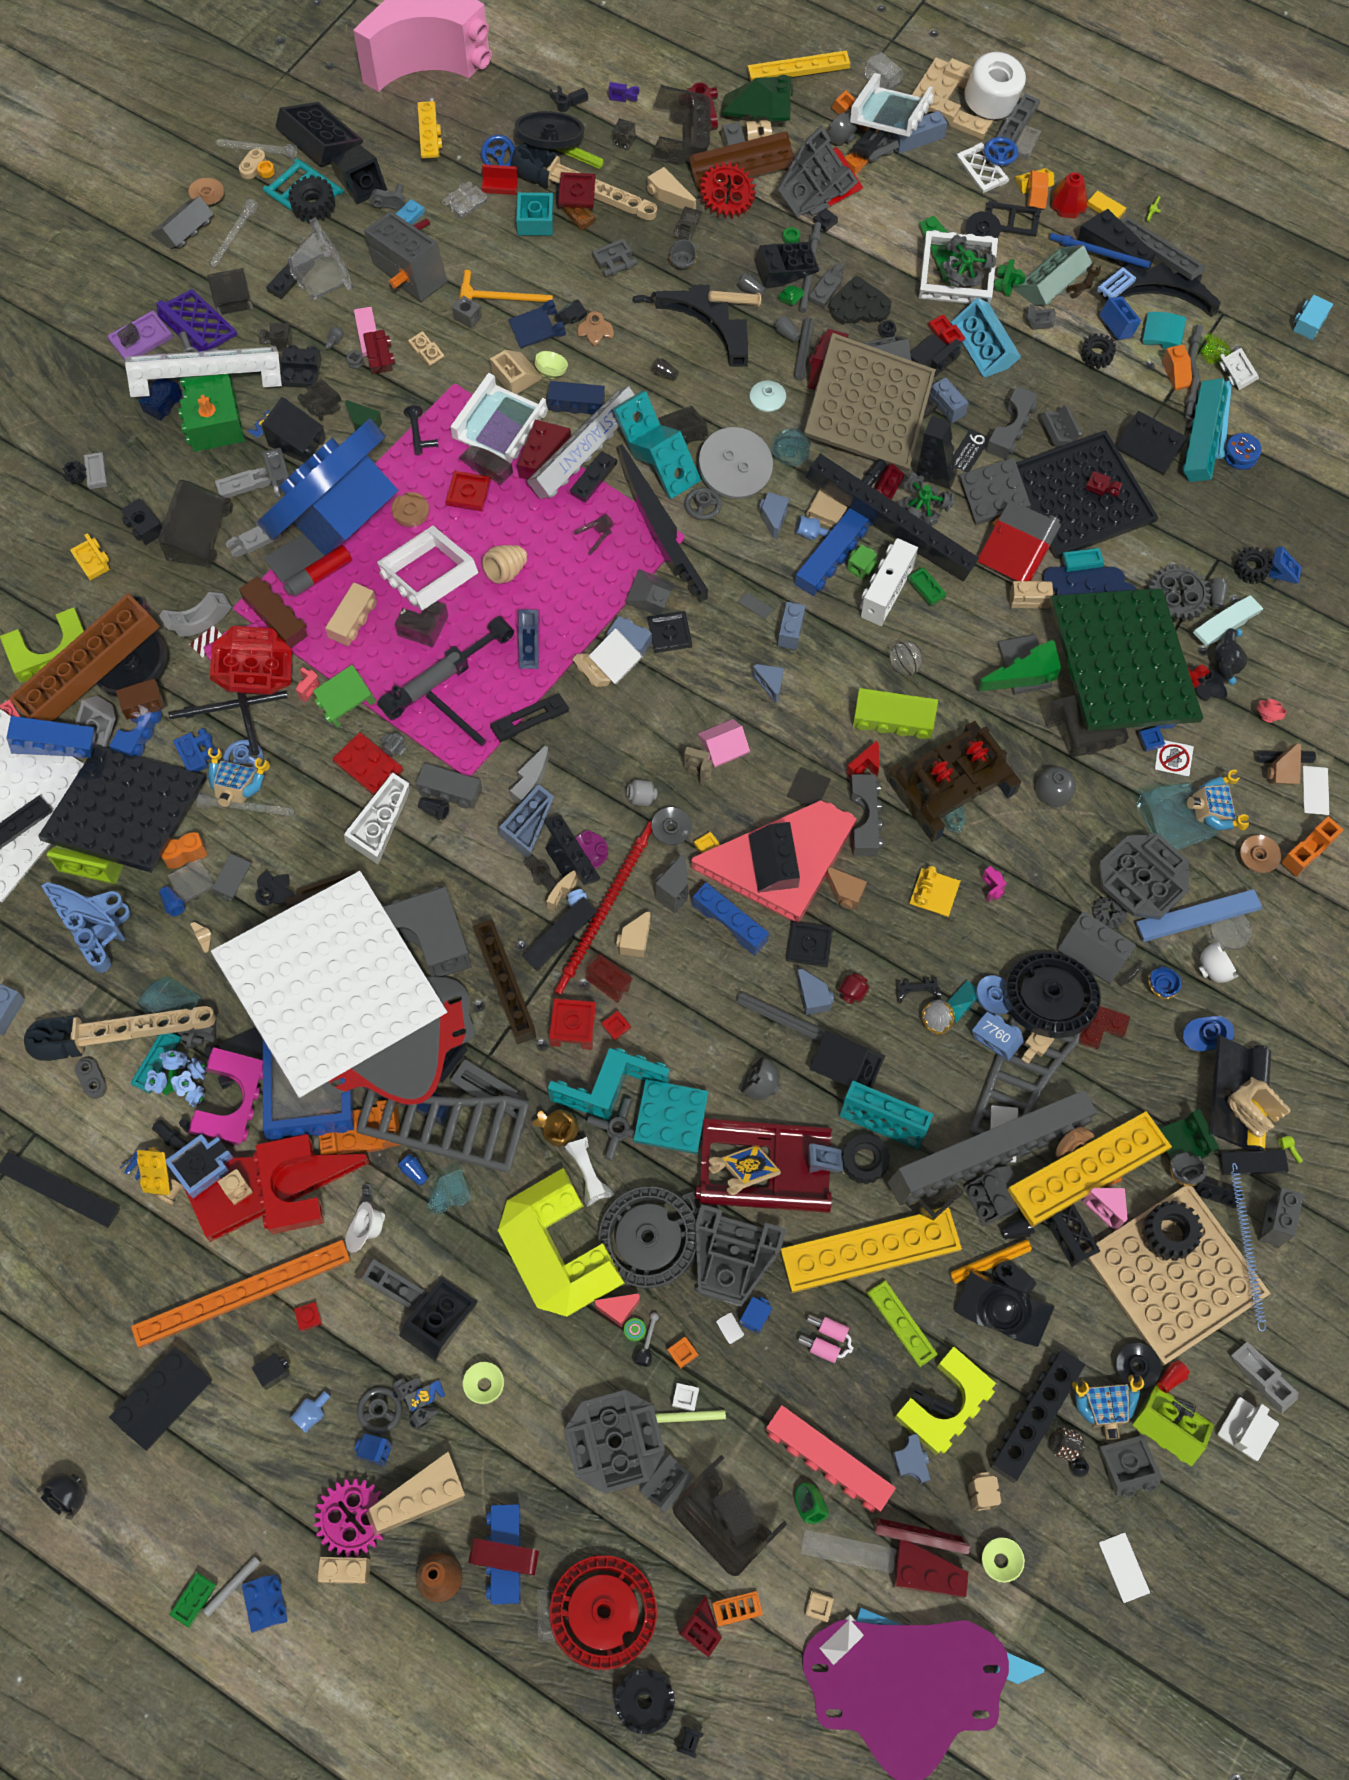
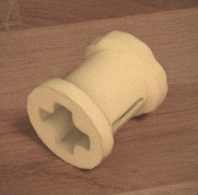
[156,1177,184,1206]

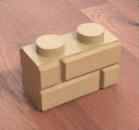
[1010,581,1053,609]
[967,1472,1002,1511]
[318,1557,370,1584]

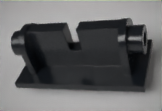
[1195,1176,1243,1208]

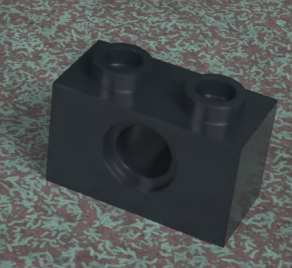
[121,498,164,546]

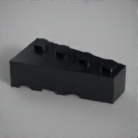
[1077,209,1155,271]
[916,416,958,489]

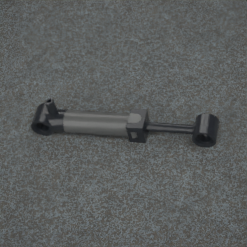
[377,616,515,720]

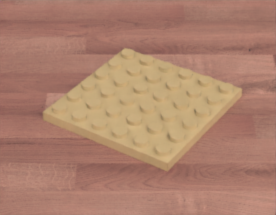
[1083,1186,1271,1366]

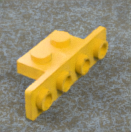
[418,101,442,158]

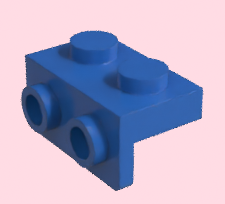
[242,1575,287,1633]

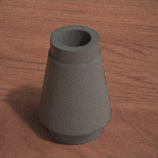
[738,273,766,296]
[775,316,801,343]
[1209,578,1229,608]

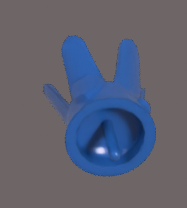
[120,1148,148,1180]

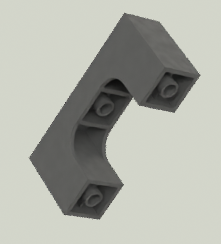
[383,887,472,977]

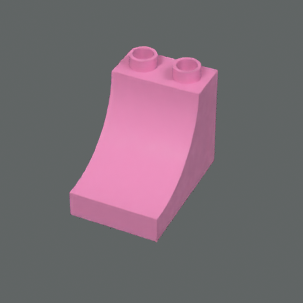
[353,0,492,92]

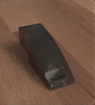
[459,445,513,485]

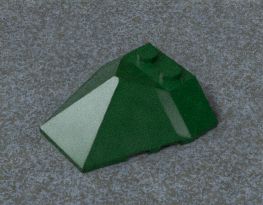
[722,75,793,121]

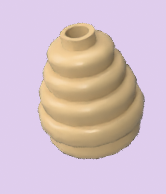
[482,545,527,584]

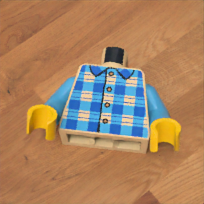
[208,748,270,807]
[1187,770,1249,831]
[1072,1375,1144,1440]

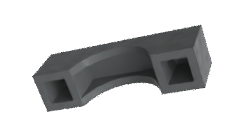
[986,386,1038,460]
[850,775,883,856]

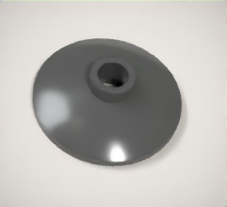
[651,807,692,845]

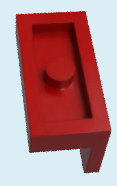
[481,164,518,195]

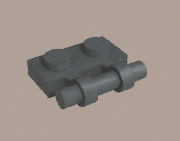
[592,238,637,277]

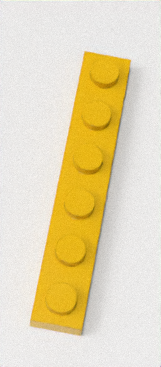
[747,51,850,81]

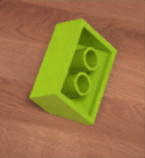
[46,845,123,885]
[1132,1385,1214,1467]

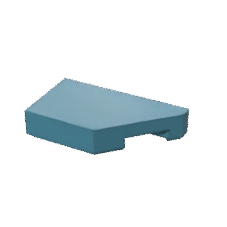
[995,1653,1045,1684]

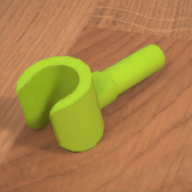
[1278,1136,1303,1164]

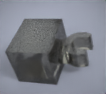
[257,323,292,352]

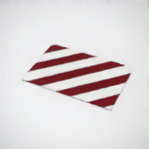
[189,626,222,658]

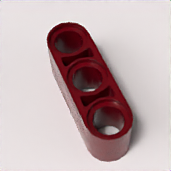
[468,1538,540,1576]

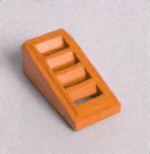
[712,1591,763,1627]

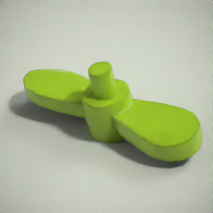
[1147,196,1161,222]

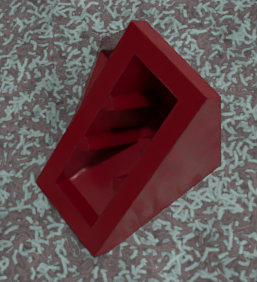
[679,1595,722,1658]

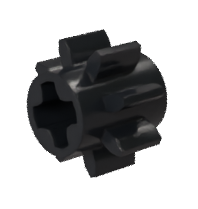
[62,460,87,485]

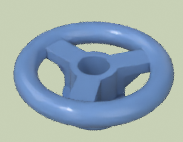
[223,740,263,770]

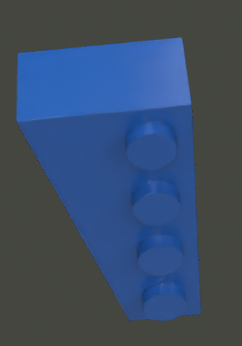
[6,716,96,758]

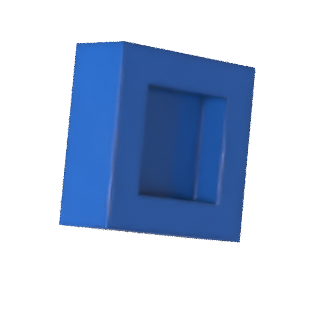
[1138,727,1166,752]

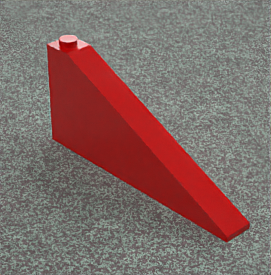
[184,1154,370,1242]

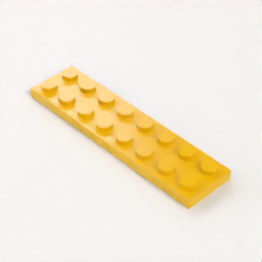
[1008,1111,1172,1227]
[780,1207,962,1293]

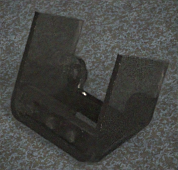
[652,85,710,164]
[673,1455,787,1576]

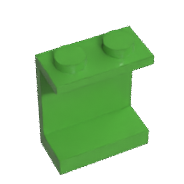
[313,665,377,727]

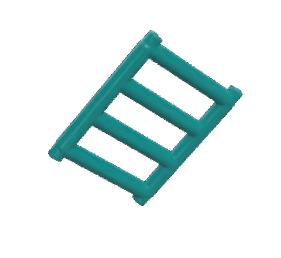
[263,158,344,223]

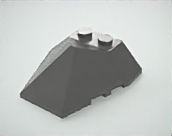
[777,126,858,217]
[695,1204,786,1307]

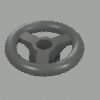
[685,487,722,520]
[357,1387,402,1434]

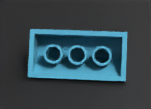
[951,298,1021,377]

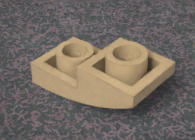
[408,331,445,367]

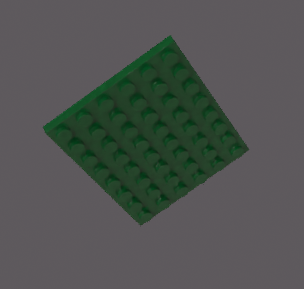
[1049,588,1204,731]

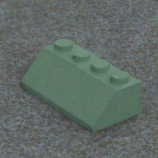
[1014,245,1092,306]

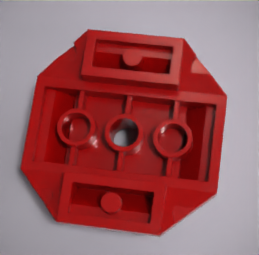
[210,626,292,695]

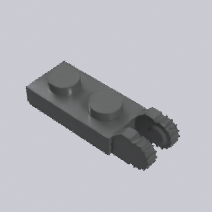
[263,447,289,497]

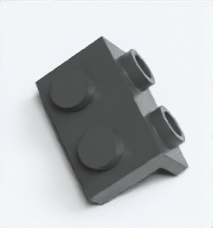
[856,130,899,162]
[1040,406,1081,446]
[639,1453,695,1513]

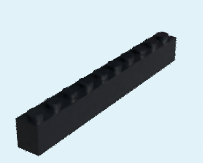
[806,453,979,582]

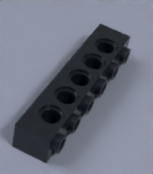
[990,1349,1086,1483]

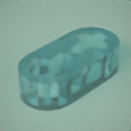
[945,806,966,833]

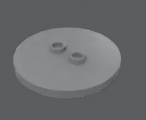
[698,427,773,499]

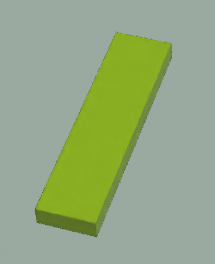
[867,1280,938,1368]

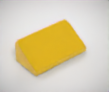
[1014,168,1054,194]

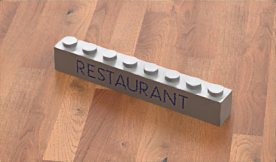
[527,386,636,499]

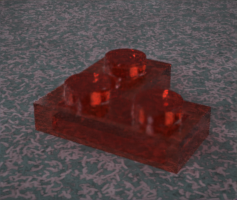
[1079,1006,1130,1050]

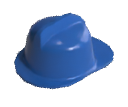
[1183,1016,1234,1051]

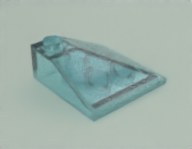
[1137,783,1218,850]

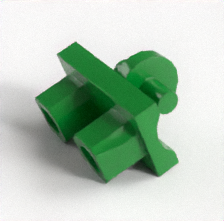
[994,259,1026,297]

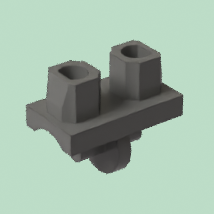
[178,1017,216,1049]

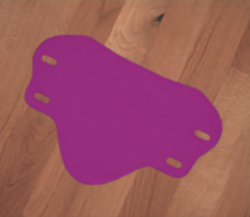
[803,1620,1009,1780]

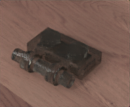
[297,379,342,417]

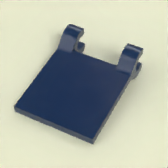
[508,299,566,349]

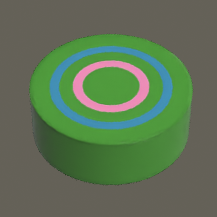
[624,1318,646,1342]

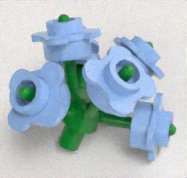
[145,1051,206,1107]

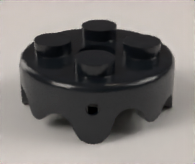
[615,1669,675,1734]

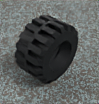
[1142,1201,1203,1261]

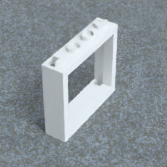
[919,230,998,304]
[377,526,479,610]

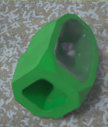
[795,1482,829,1525]

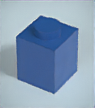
[740,1297,772,1334]

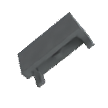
[212,854,251,901]

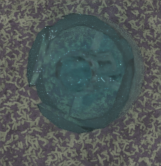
[773,428,811,466]

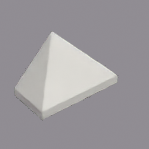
[820,1615,864,1665]

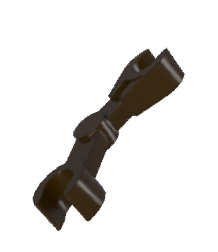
[1067,263,1101,299]

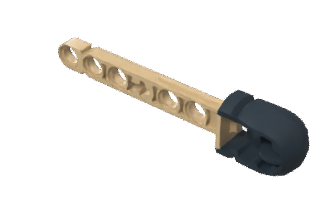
[511,143,657,220]
[24,1006,216,1061]

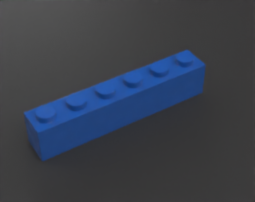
[795,508,875,596]

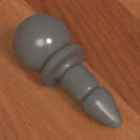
[325,327,344,349]

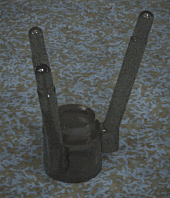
[574,514,613,555]

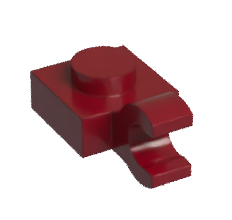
[1086,471,1122,497]

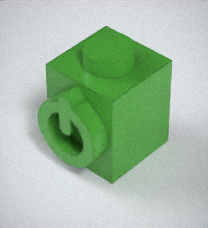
[847,545,879,580]

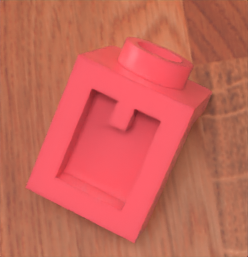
[296,667,320,702]

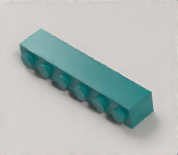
[1183,378,1229,482]

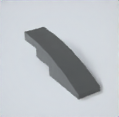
[994,93,1040,147]

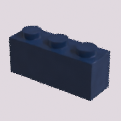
[547,381,605,415]

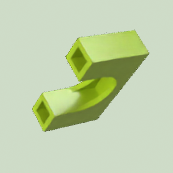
[0,607,85,683]

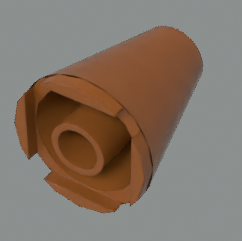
[416,1553,463,1602]

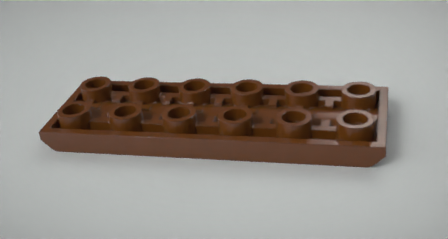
[688,132,795,192]

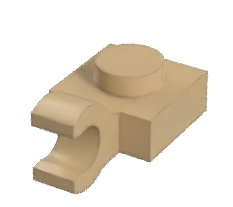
[1021,1033,1055,1064]

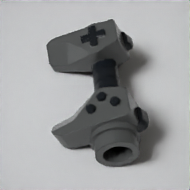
[392,1378,438,1429]

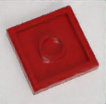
[445,470,491,512]

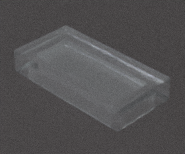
[1012,126,1041,160]

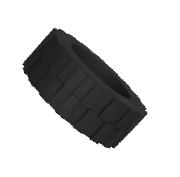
[842,1134,890,1184]

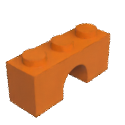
[1281,816,1344,877]

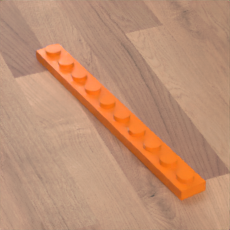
[131,1240,351,1348]

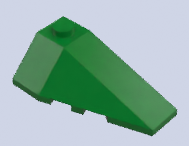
[978,640,1061,691]

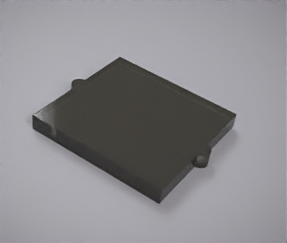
[787,767,831,806]

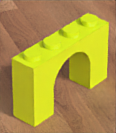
[894,1347,996,1455]

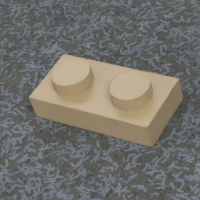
[573,653,612,687]

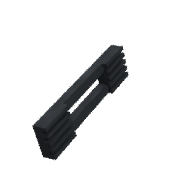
[853,109,902,158]
[490,693,569,743]

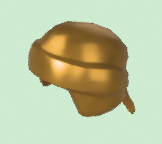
[533,1109,579,1146]

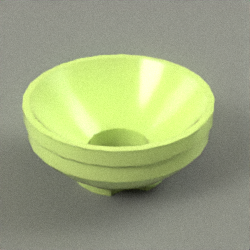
[535,351,568,379]
[463,1362,504,1404]
[981,1538,1025,1583]

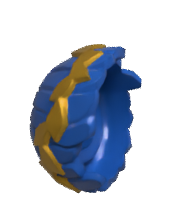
[1148,966,1182,999]

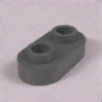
[75,1058,107,1099]

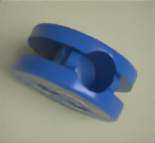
[1224,433,1262,470]

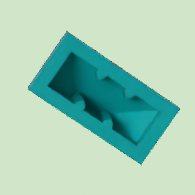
[947,980,978,1023]

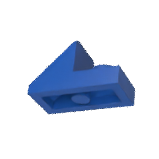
[1269,546,1301,584]

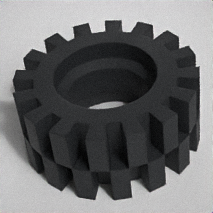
[1081,333,1116,369]
[1234,547,1272,584]

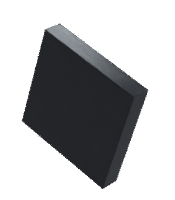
[648,611,692,653]
[787,921,833,968]

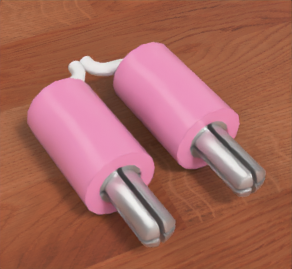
[798,1315,854,1364]

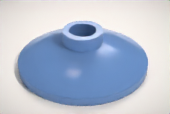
[976,975,1009,1014]

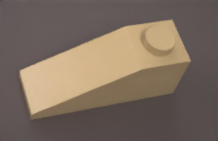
[647,167,696,213]

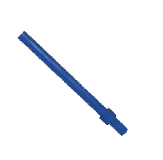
[1050,233,1151,269]

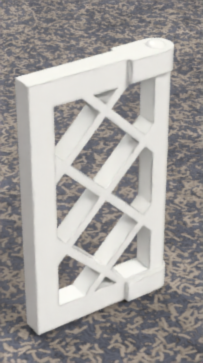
[956,143,1009,193]

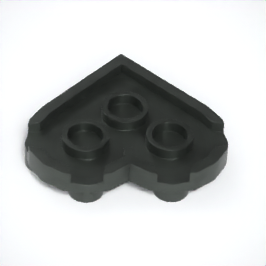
[830,275,891,325]

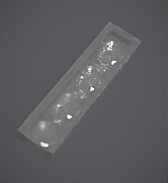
[800,1530,896,1574]

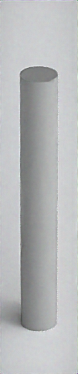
[202,1556,261,1617]

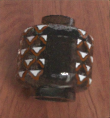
[1049,1427,1085,1461]

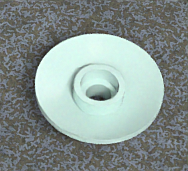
[750,380,786,412]

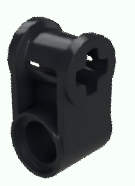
[992,1261,1037,1294]

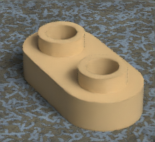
[239,149,266,179]

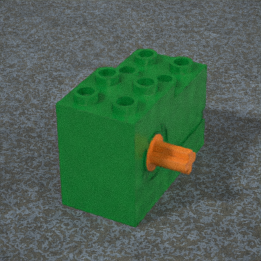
[178,374,245,452]

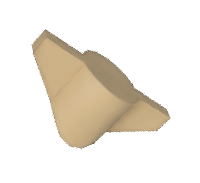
[191,922,212,953]

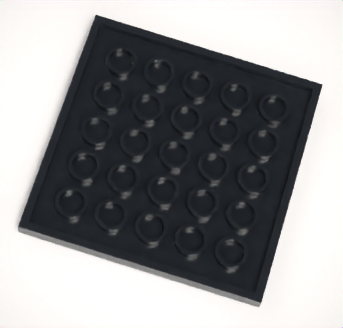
[1016,430,1158,559]
[38,745,206,873]

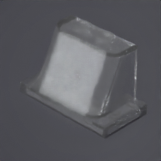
[287,217,354,300]

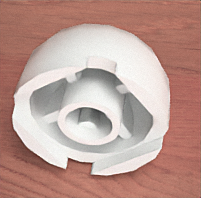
[1199,941,1238,983]

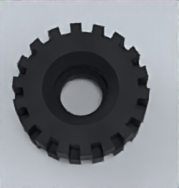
[289,175,335,223]

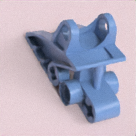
[41,882,130,973]

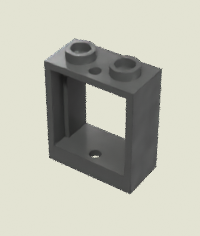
[1258,1188,1304,1247]

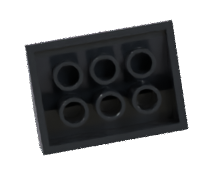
[275,102,363,166]

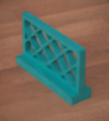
[839,1081,934,1150]

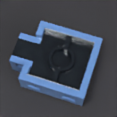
[166,1134,233,1198]

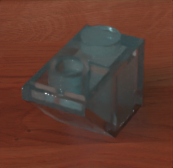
[427,1169,472,1215]

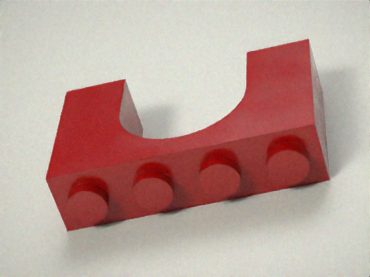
[253,1134,324,1235]

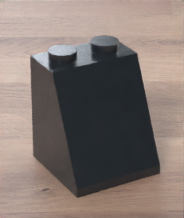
[330,145,387,204]
[262,397,326,463]
[809,1031,886,1088]

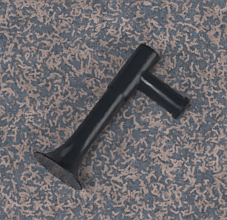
[404,405,439,455]

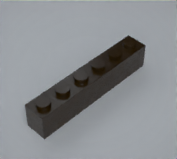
[473,919,537,1045]

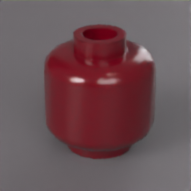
[838,972,870,1005]

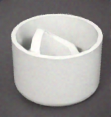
[964,52,1026,119]

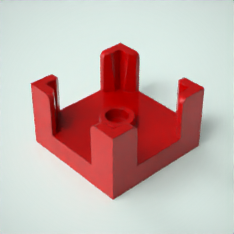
[549,998,597,1050]

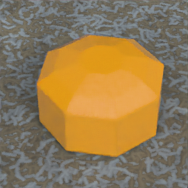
[257,161,275,178]

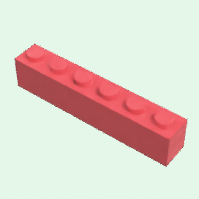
[765,1405,896,1514]

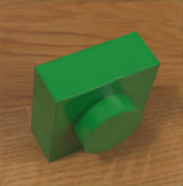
[778,285,804,306]

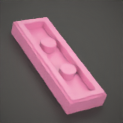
[354,307,376,357]

